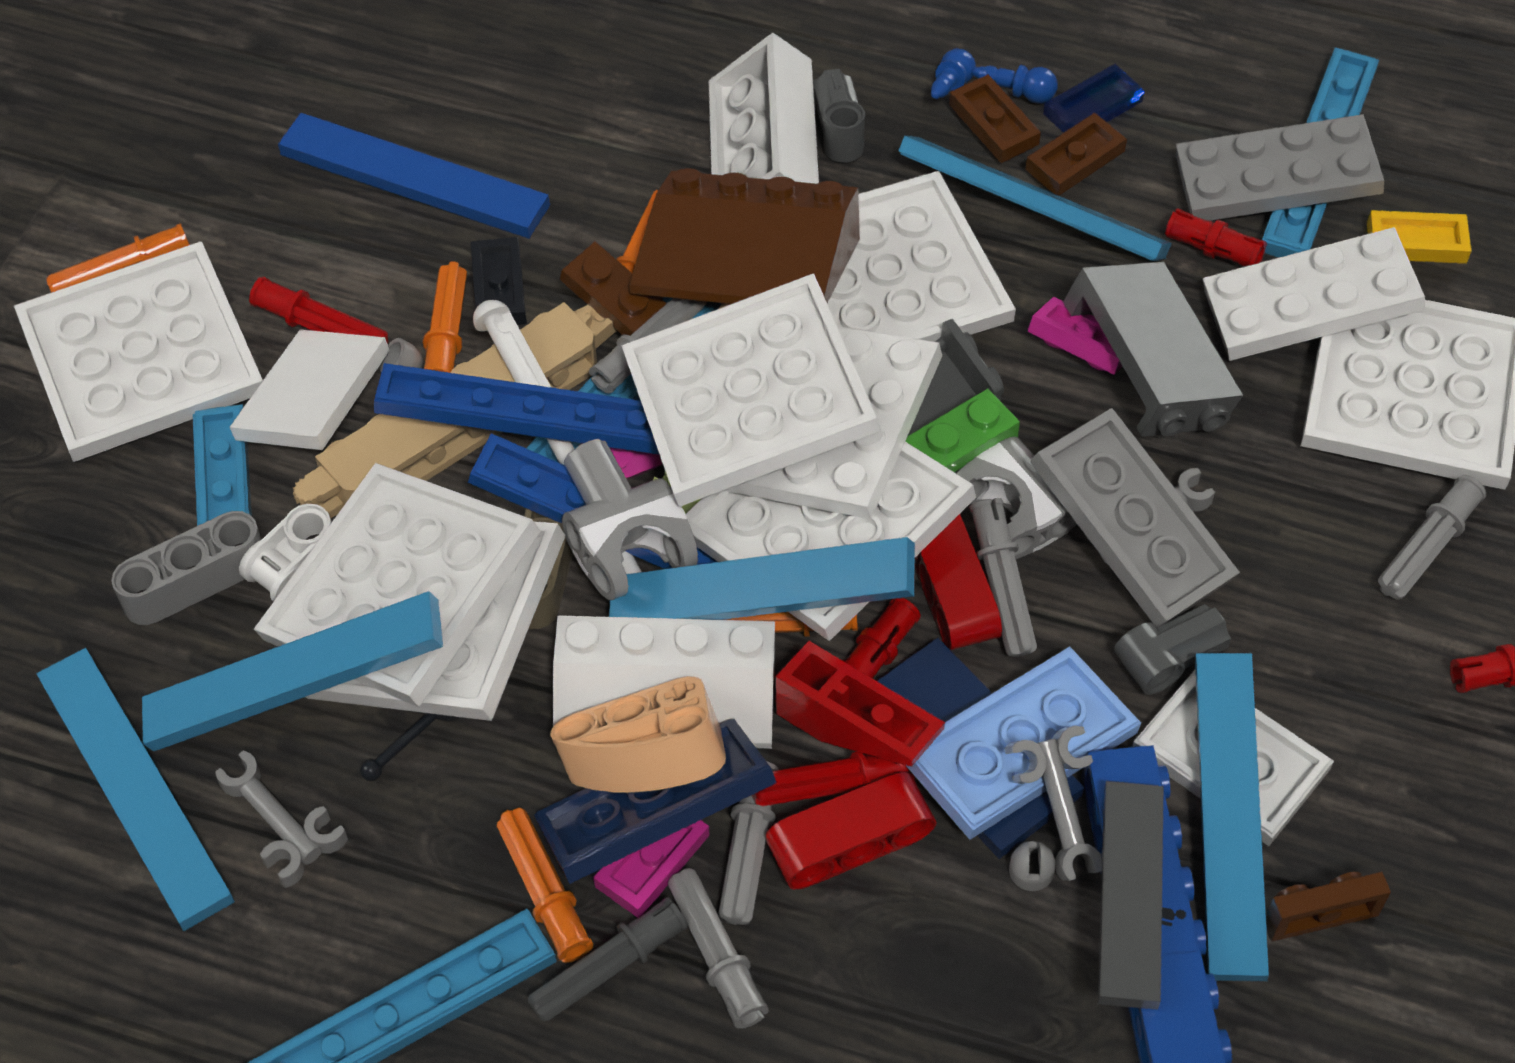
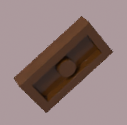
[949,74,1041,163]
[1025,112,1127,196]
[560,241,667,336]
[1266,872,1391,942]

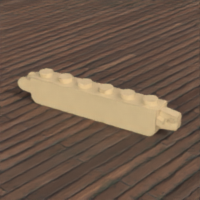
[293,302,617,518]

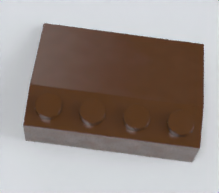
[629,168,860,304]

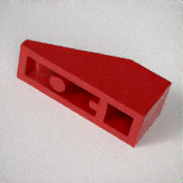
[776,641,945,767]

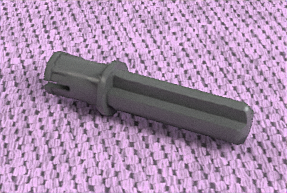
[528,897,688,1021]

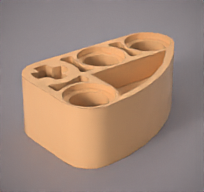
[550,676,726,792]

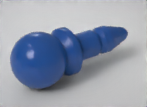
[931,49,976,99]
[972,65,1058,104]

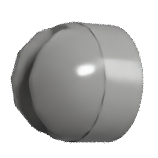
[380,338,423,372]
[1009,841,1056,891]

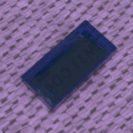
[1044,64,1145,133]

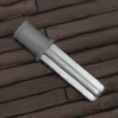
[589,298,708,393]
[1378,475,1487,600]
[969,498,1037,657]
[719,762,779,925]
[668,868,769,1028]

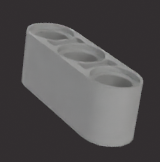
[111,511,263,625]

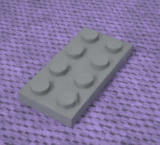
[1176,114,1384,221]
[1030,408,1240,627]

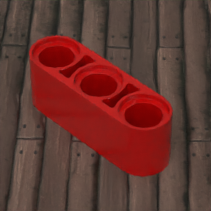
[915,514,1002,650]
[765,772,937,890]

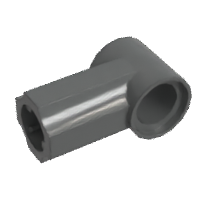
[813,69,865,163]
[1114,604,1231,695]

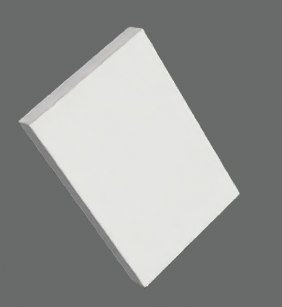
[230,330,390,450]
[1132,670,1334,846]

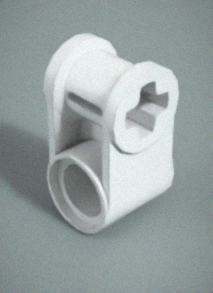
[239,504,332,602]

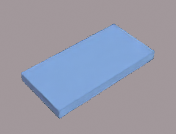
[906,647,1141,840]

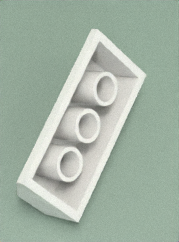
[709,33,819,184]
[553,616,775,749]

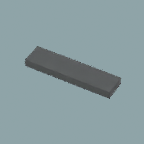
[1098,781,1164,1010]

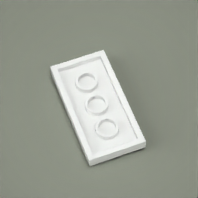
[1203,227,1425,361]

